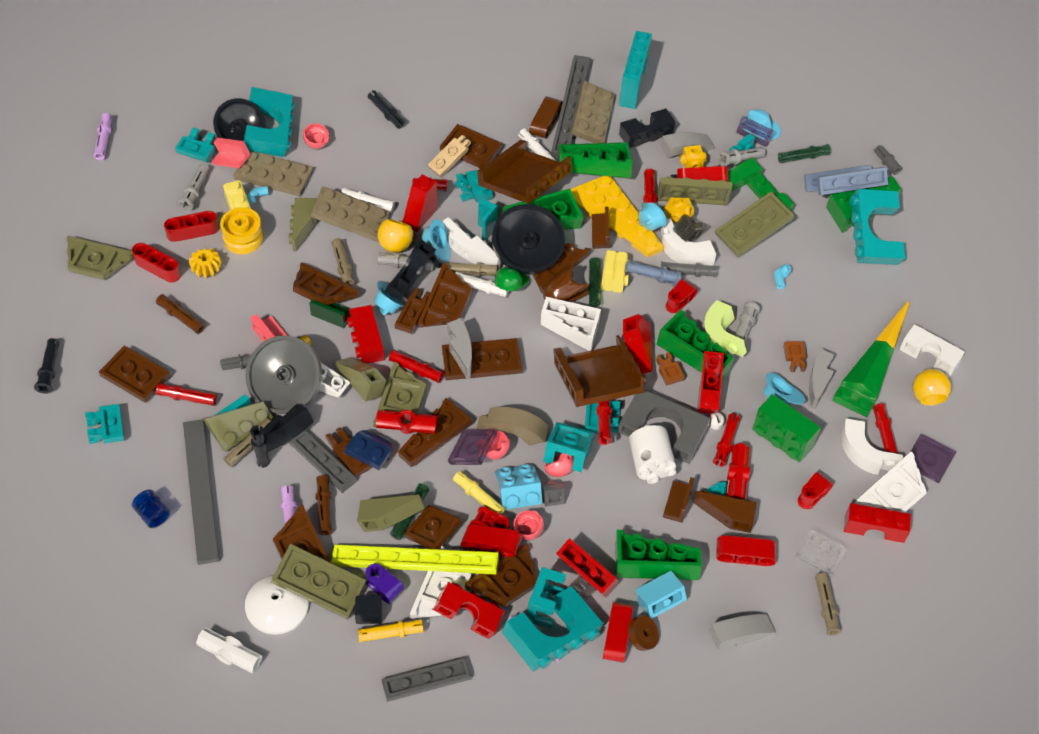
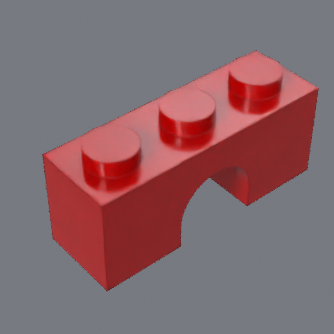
[843,503,911,543]
[432,582,504,639]

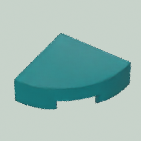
[706,482,726,495]

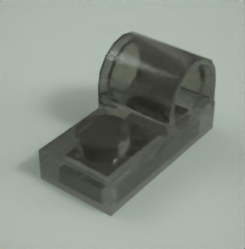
[672,214,708,242]

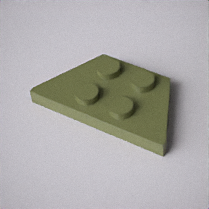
[67,236,134,280]
[373,362,426,428]

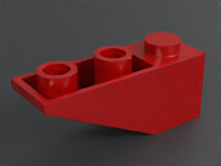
[623,314,652,374]
[697,351,724,414]

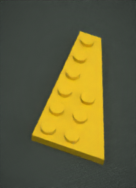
[570,176,664,257]

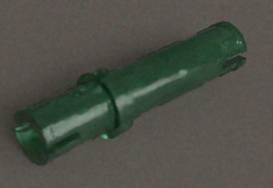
[778,144,831,164]
[587,257,602,307]
[390,483,430,540]

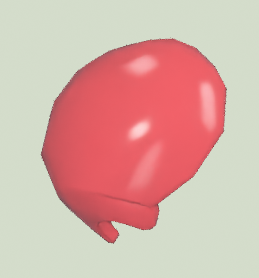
[303,123,330,149]
[478,431,510,460]
[544,453,574,477]
[513,510,544,541]

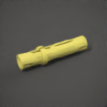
[453,471,505,515]

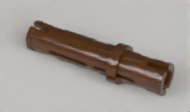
[156,294,205,334]
[315,475,332,535]

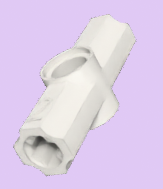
[196,628,262,674]

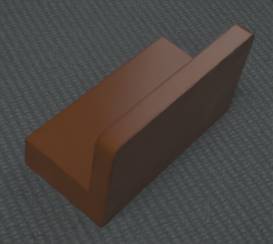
[592,206,611,249]
[663,477,694,523]

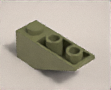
[289,198,317,251]
[334,357,386,402]
[357,494,425,532]

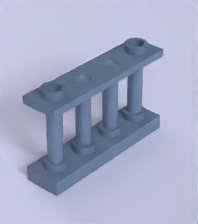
[804,165,888,195]

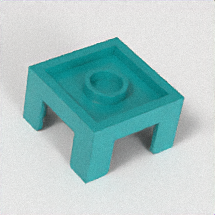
[543,422,594,472]
[527,567,566,629]

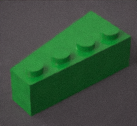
[558,142,632,178]
[826,176,901,233]
[502,188,583,230]
[656,309,734,381]
[615,529,702,580]

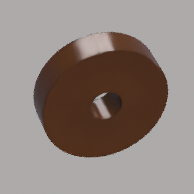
[628,615,659,651]

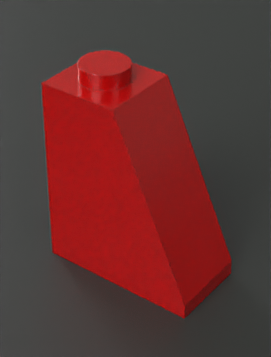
[402,174,437,232]

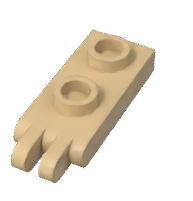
[428,135,471,178]

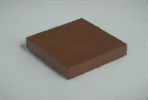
[404,505,461,549]

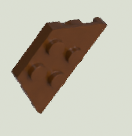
[532,243,590,294]
[293,262,360,305]
[417,263,472,328]
[272,505,331,563]
[464,544,538,607]

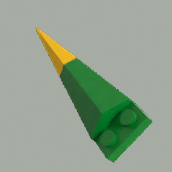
[832,301,909,417]

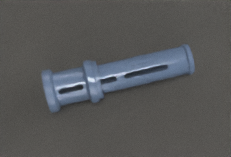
[625,260,681,287]

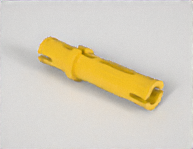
[358,619,424,643]

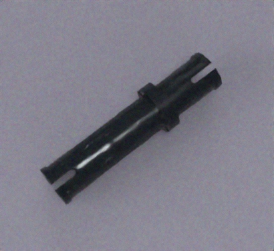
[367,90,405,129]
[250,425,270,468]

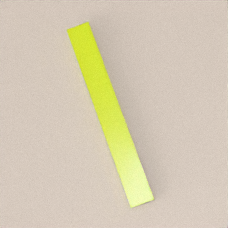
[331,544,499,574]

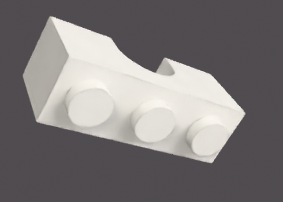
[900,324,965,377]

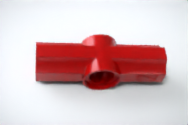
[376,410,438,434]
[727,443,750,499]

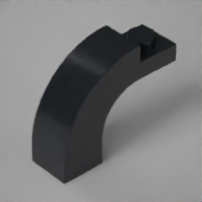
[385,239,437,301]

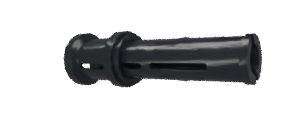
[34,338,60,394]

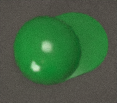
[494,267,529,291]

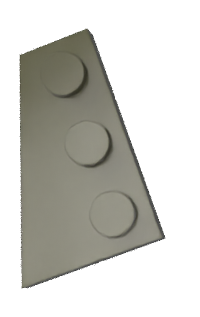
[202,401,273,452]

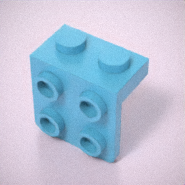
[495,464,542,510]

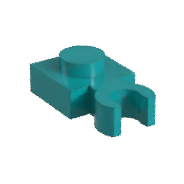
[729,134,755,151]

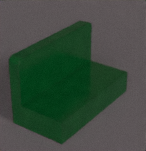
[309,300,350,328]

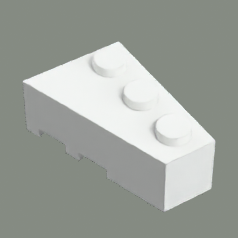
[541,297,601,351]

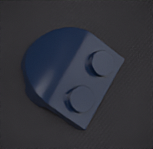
[345,430,392,470]

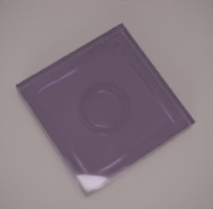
[447,429,497,465]
[910,434,956,483]

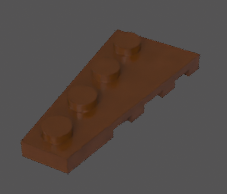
[398,397,472,467]

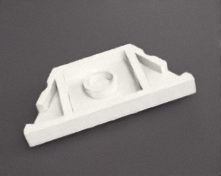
[854,452,927,513]
[410,546,471,618]

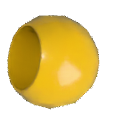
[377,219,413,253]
[912,368,951,405]

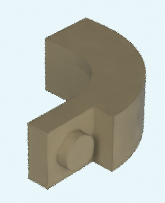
[476,407,549,446]

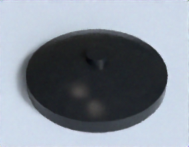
[492,204,565,275]

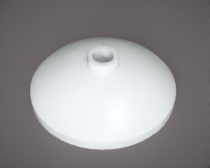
[245,575,309,634]

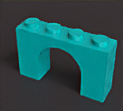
[619,31,652,109]
[244,87,295,157]
[850,189,906,265]
[502,586,603,672]

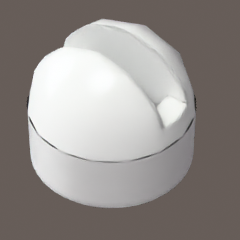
[709,413,725,430]

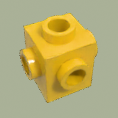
[680,145,706,168]
[663,197,695,223]

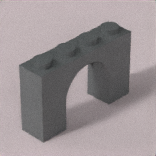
[618,390,711,464]

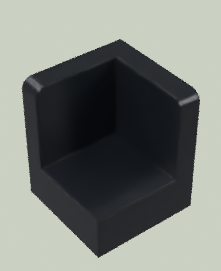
[355,595,382,624]

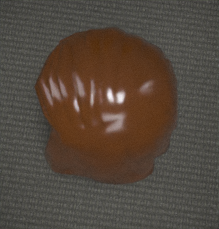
[543,264,589,302]

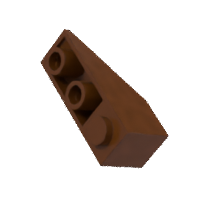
[693,491,756,533]

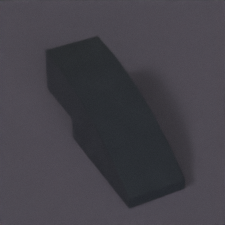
[250,404,314,452]

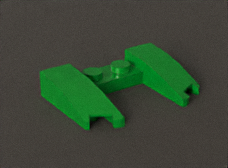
[728,157,794,212]

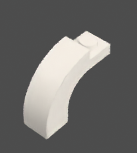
[661,218,716,265]
[841,419,903,475]

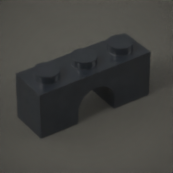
[619,108,675,148]

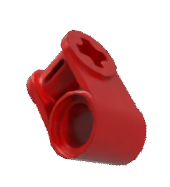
[665,279,698,314]
[797,472,834,510]
[469,506,510,529]

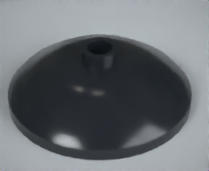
[213,98,266,141]

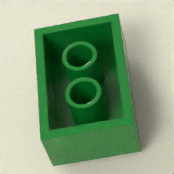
[752,394,821,463]

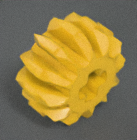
[189,247,222,278]

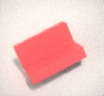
[212,138,251,169]
[250,314,287,342]

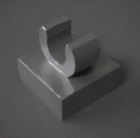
[543,481,565,507]
[566,575,595,601]

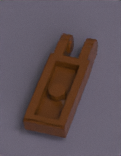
[395,288,431,334]
[325,427,372,477]

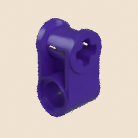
[365,563,404,604]

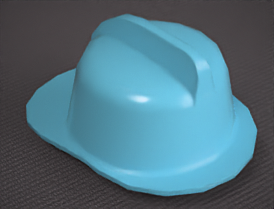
[741,109,781,140]
[638,202,667,231]
[422,219,450,262]
[374,281,404,315]
[763,373,805,405]

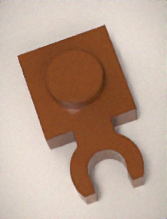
[783,341,806,372]
[657,352,685,386]

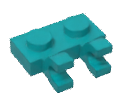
[175,127,215,163]
[455,170,493,202]
[584,401,620,434]
[85,404,124,444]

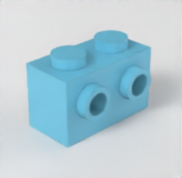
[635,571,687,619]

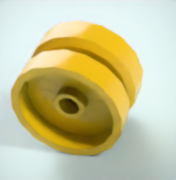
[220,207,263,254]

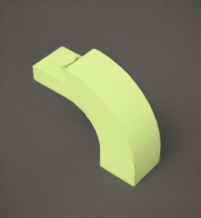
[704,300,747,357]

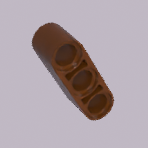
[529,96,563,139]

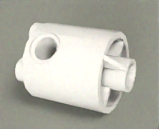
[629,425,676,484]

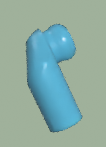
[246,186,269,204]
[774,264,792,289]

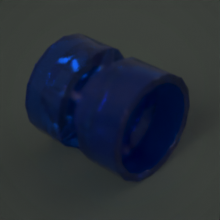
[131,489,171,528]

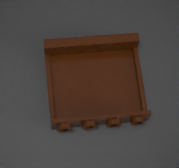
[477,139,572,204]
[553,335,646,407]

